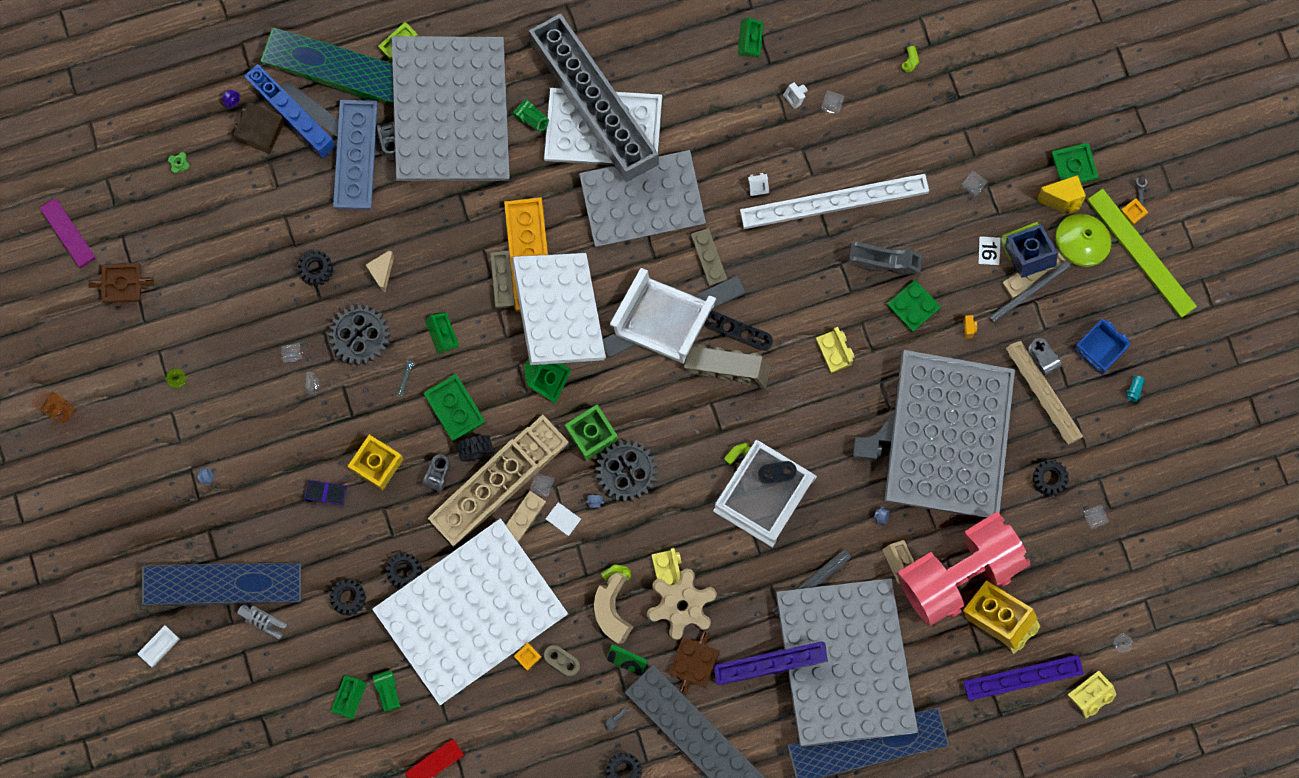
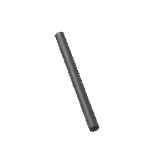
[990,261,1071,323]

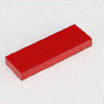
[404,739,465,778]

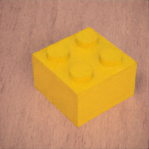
[348,434,404,491]

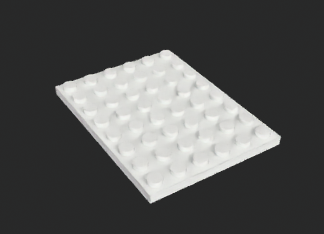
[372,518,568,705]

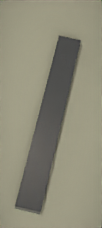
[602,276,746,358]

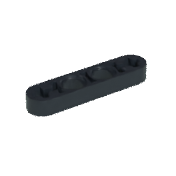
[703,311,773,351]

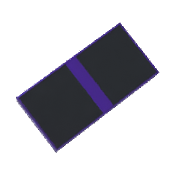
[305,480,347,506]

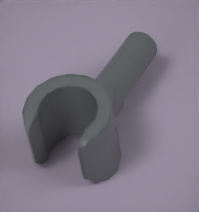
[1135,178,1147,205]
[605,707,628,731]

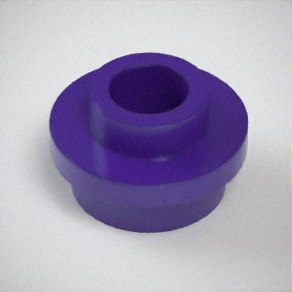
[222,90,240,108]

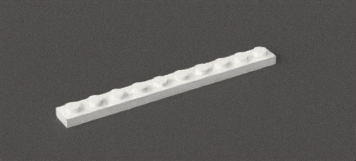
[740,174,929,229]

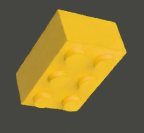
[963,580,1038,649]

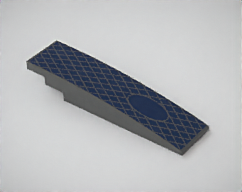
[142,563,302,607]
[787,708,950,778]

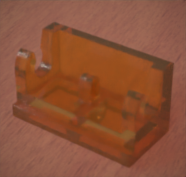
[40,391,76,423]

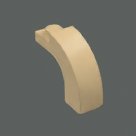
[594,573,634,644]

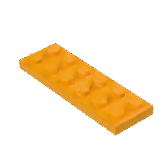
[504,197,548,312]

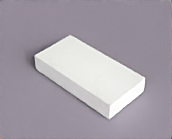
[138,625,180,668]

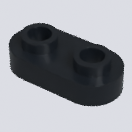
[758,461,797,485]

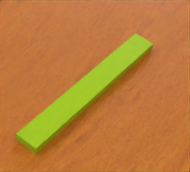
[1087,189,1197,319]

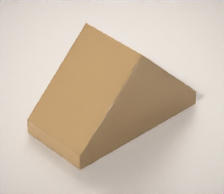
[366,251,394,292]

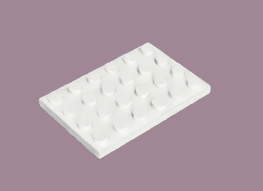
[544,88,662,166]
[512,253,606,365]

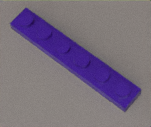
[714,641,828,686]
[963,655,1084,701]

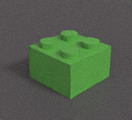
[565,405,619,461]

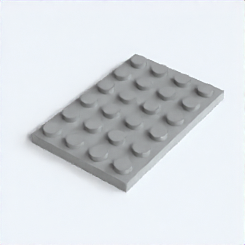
[579,150,706,248]

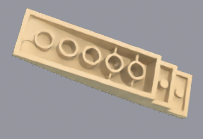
[428,415,569,546]

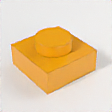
[1121,198,1148,225]
[964,315,977,339]
[514,643,542,671]

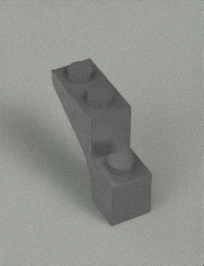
[849,242,922,275]
[852,411,895,462]

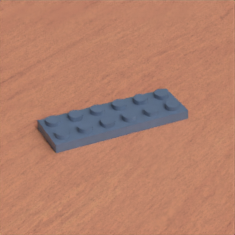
[333,100,378,210]

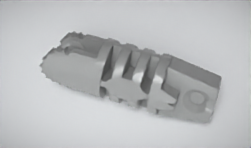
[237,605,287,639]

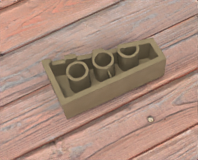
[684,344,771,389]

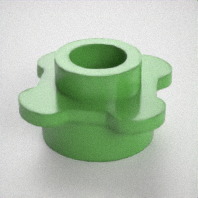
[168,152,189,173]

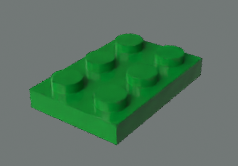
[423,374,486,442]

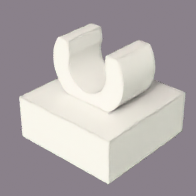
[783,82,808,109]
[748,173,769,196]

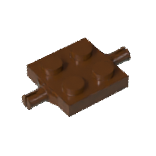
[88,263,154,303]
[669,630,720,695]

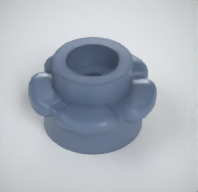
[197,467,215,486]
[585,495,604,508]
[874,506,890,525]

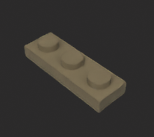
[691,228,727,288]
[490,251,515,309]

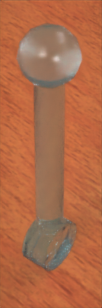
[397,360,414,398]

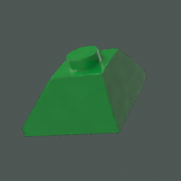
[524,358,572,404]

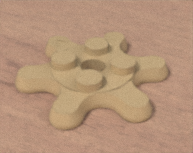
[647,569,717,640]

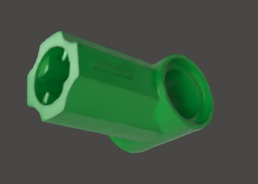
[512,99,550,132]
[373,670,401,712]

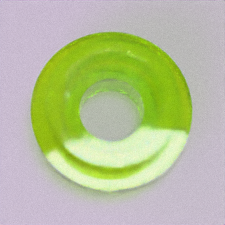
[166,369,186,388]

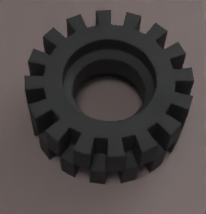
[298,250,333,287]
[456,435,494,462]
[1032,459,1069,496]
[386,552,422,589]
[329,579,366,616]
[606,752,642,778]

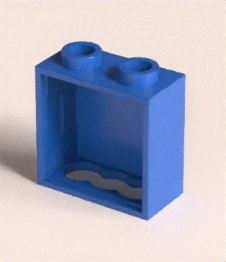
[1074,318,1131,375]

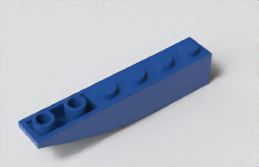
[244,64,336,159]

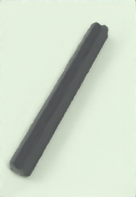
[772,549,851,618]

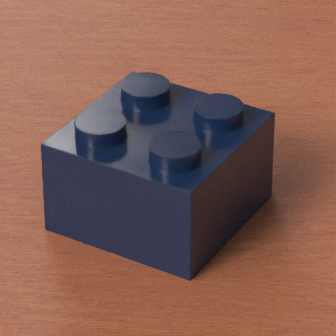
[1006,224,1058,278]

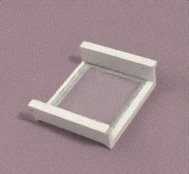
[610,268,716,364]
[713,440,817,548]

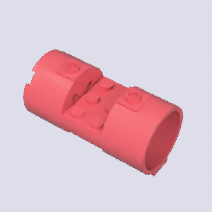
[896,511,1030,627]

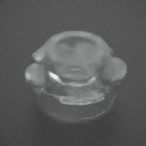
[1113,633,1133,653]

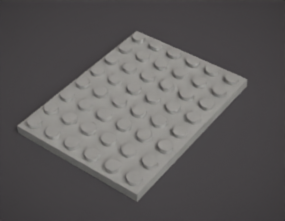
[391,36,509,181]
[884,350,1015,519]
[776,578,918,747]

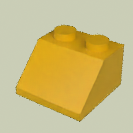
[1037,175,1086,213]

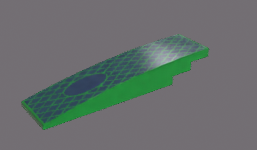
[260,28,394,105]

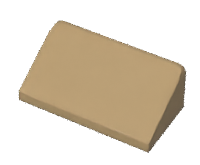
[883,540,914,584]

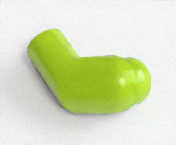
[902,46,919,72]
[724,443,751,464]
[601,564,631,581]

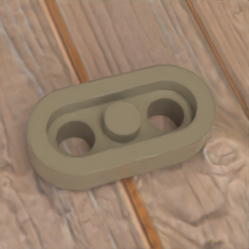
[544,645,580,677]

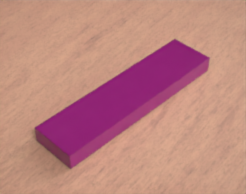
[40,198,96,269]

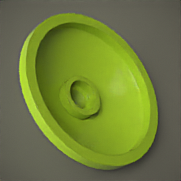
[1055,214,1111,267]

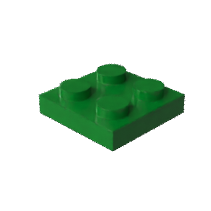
[1051,143,1099,184]
[887,280,941,333]

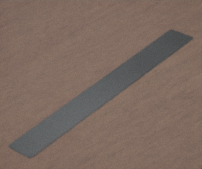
[281,81,339,137]

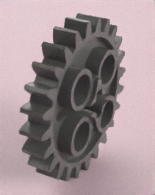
[328,304,391,366]
[596,440,658,503]

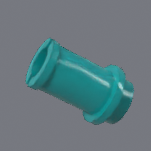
[1126,376,1146,402]

